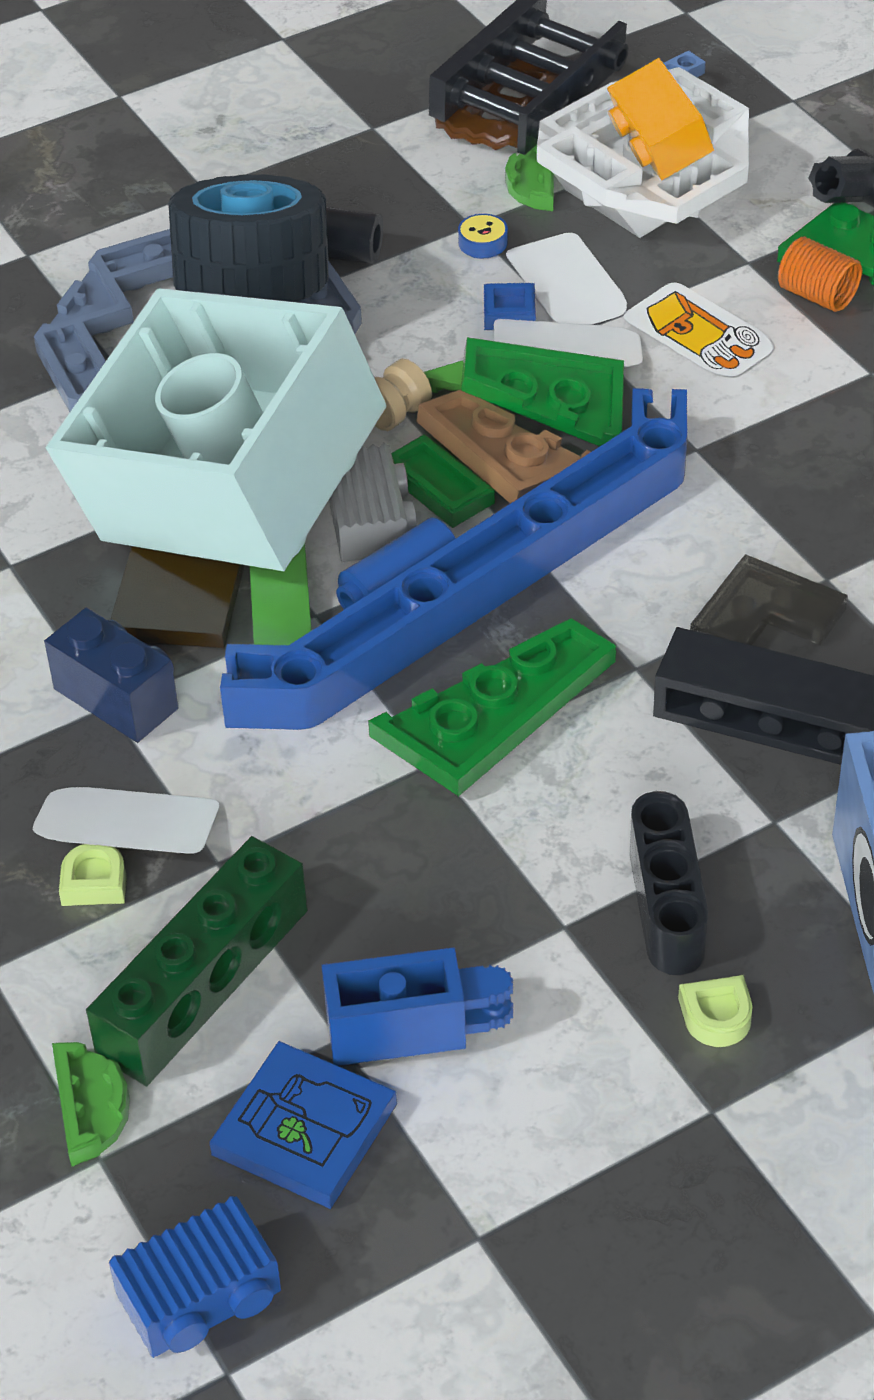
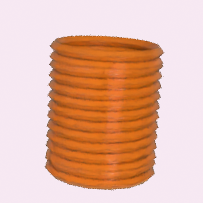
[778,236,862,312]

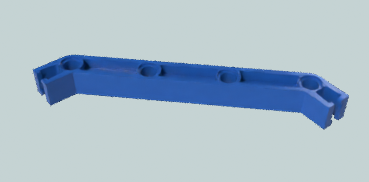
[220,388,687,730]

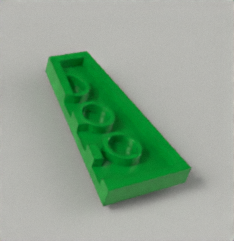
[368,618,616,797]

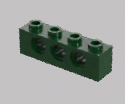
[86,836,308,1087]

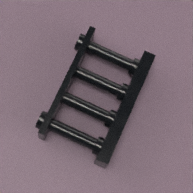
[429,0,629,155]

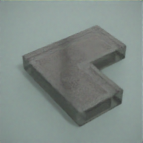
[690,554,848,645]

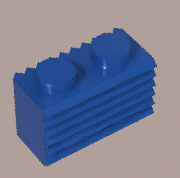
[109,1196,281,1358]

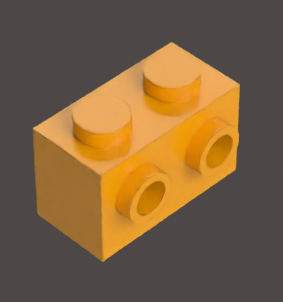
[607,58,714,181]

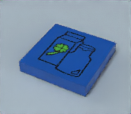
[209,1041,397,1209]

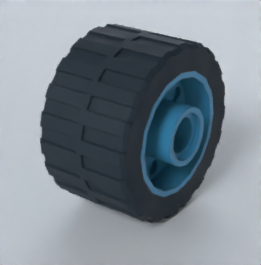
[168,174,329,302]

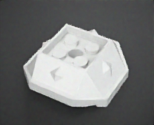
[537,67,749,238]

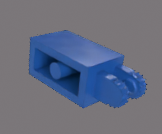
[321,947,513,1066]

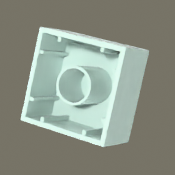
[45,288,387,571]

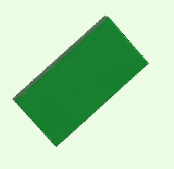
[391,434,495,528]

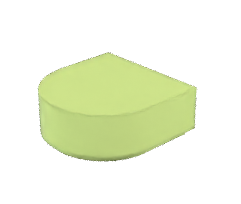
[59,844,126,906]
[678,975,753,1047]

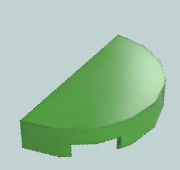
[505,144,554,211]
[52,1042,130,1167]

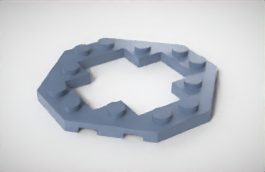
[34,229,362,412]

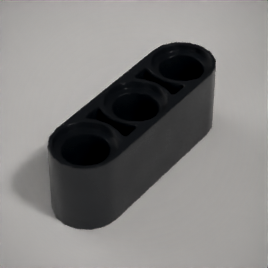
[629,791,708,975]

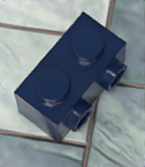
[44,607,179,743]

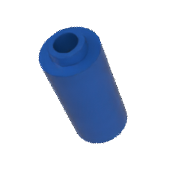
[336,517,456,610]

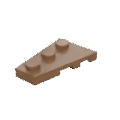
[416,389,590,504]

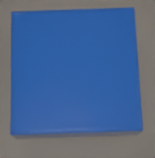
[484,283,536,330]

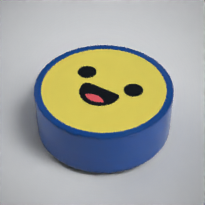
[458,214,508,259]

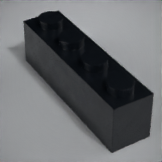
[653,627,874,765]

